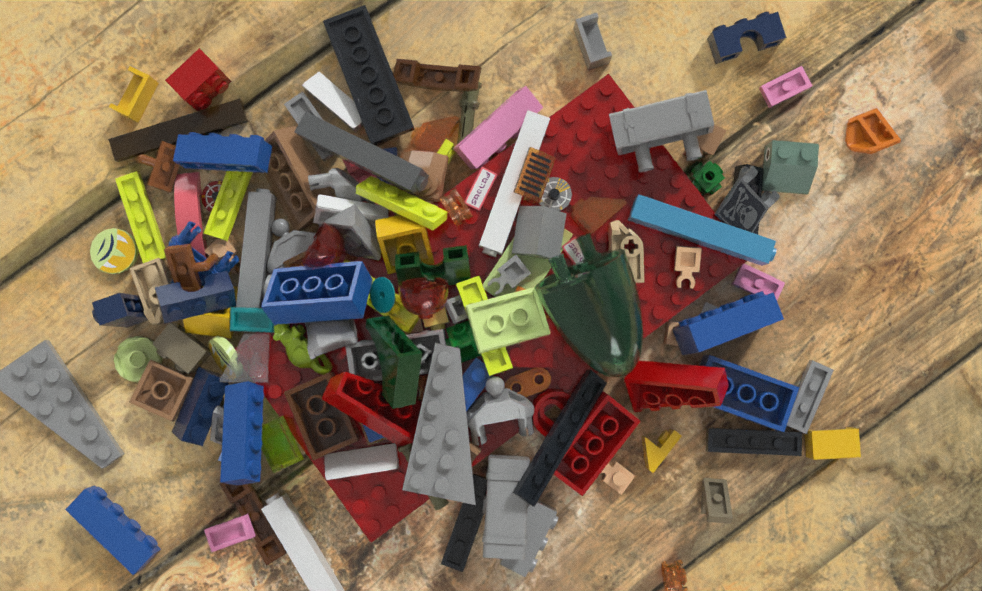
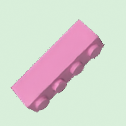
[453,86,543,169]

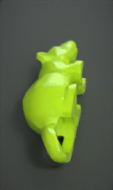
[273,324,333,375]

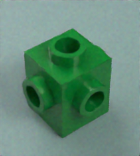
[689,161,725,196]
[445,320,481,363]

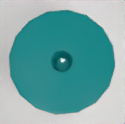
[370,277,395,313]

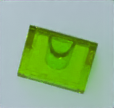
[261,416,304,473]

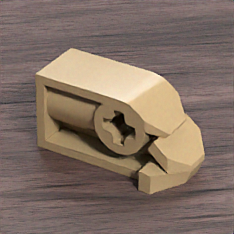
[607,220,644,284]
[129,258,171,325]

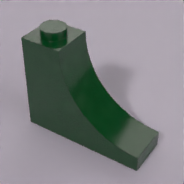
[366,315,422,409]

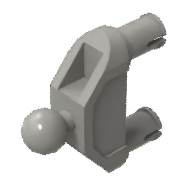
[308,168,376,233]
[267,219,336,275]
[466,376,534,445]

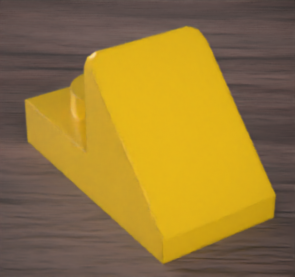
[641,428,682,473]

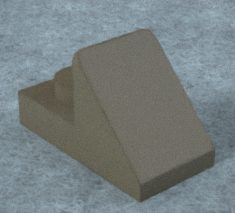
[701,478,733,524]

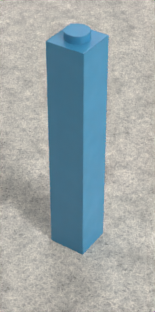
[628,194,777,266]

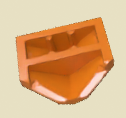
[845,108,901,154]

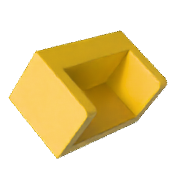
[109,66,159,123]
[804,427,861,460]

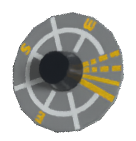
[537,177,572,211]

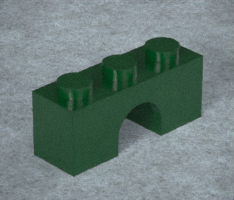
[395,245,471,292]

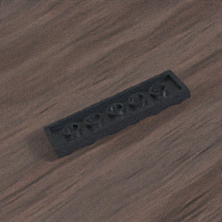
[323,5,415,145]

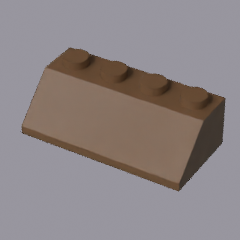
[264,126,335,231]

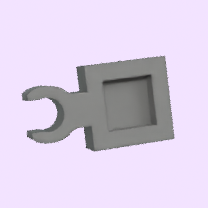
[488,255,531,295]

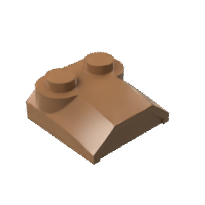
[393,150,449,202]
[129,359,194,422]

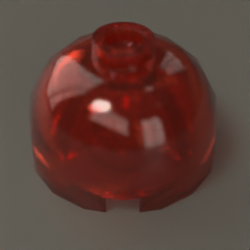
[302,222,347,268]
[398,277,449,319]

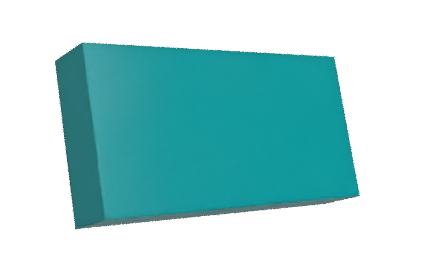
[230,307,274,333]

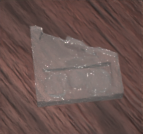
[220,334,269,382]

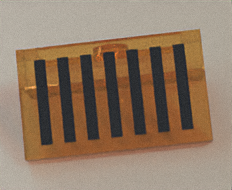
[513,147,556,204]

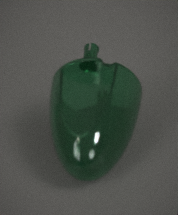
[534,233,643,378]

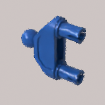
[168,221,239,286]

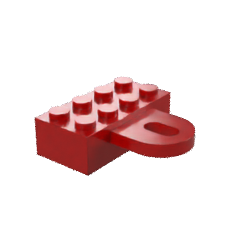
[532,389,641,496]

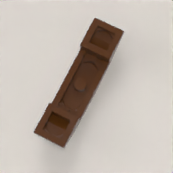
[393,59,482,92]
[220,483,287,566]

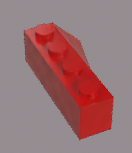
[624,360,729,412]
[321,372,423,447]

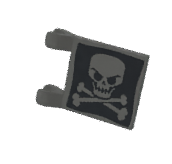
[715,166,780,233]

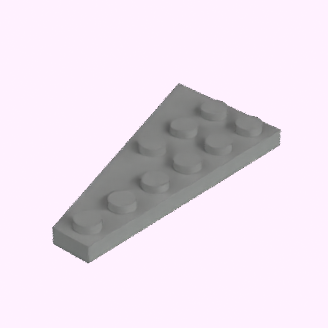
[0,340,124,468]
[403,343,476,505]

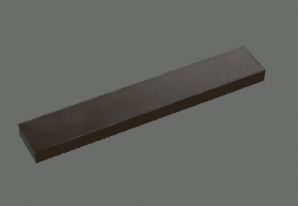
[108,99,248,162]

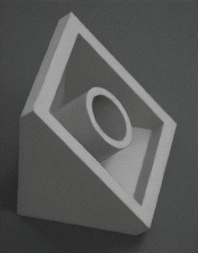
[324,204,381,260]
[512,206,566,261]

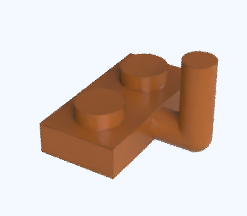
[135,141,180,193]
[164,244,219,292]

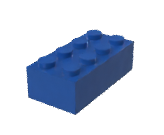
[261,261,373,325]
[672,291,784,355]
[700,355,800,432]

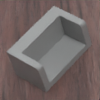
[573,13,612,71]

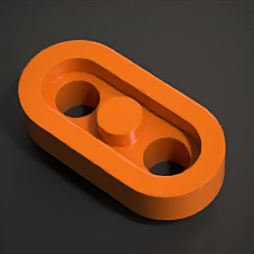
[504,367,551,397]

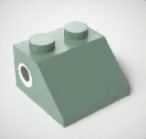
[762,140,819,195]

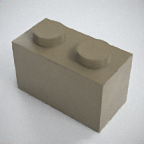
[152,322,211,374]

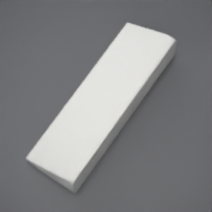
[302,72,363,133]
[313,195,388,231]
[324,443,400,480]

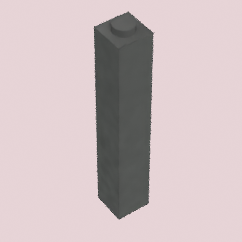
[294,112,429,197]

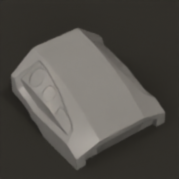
[305,319,357,359]

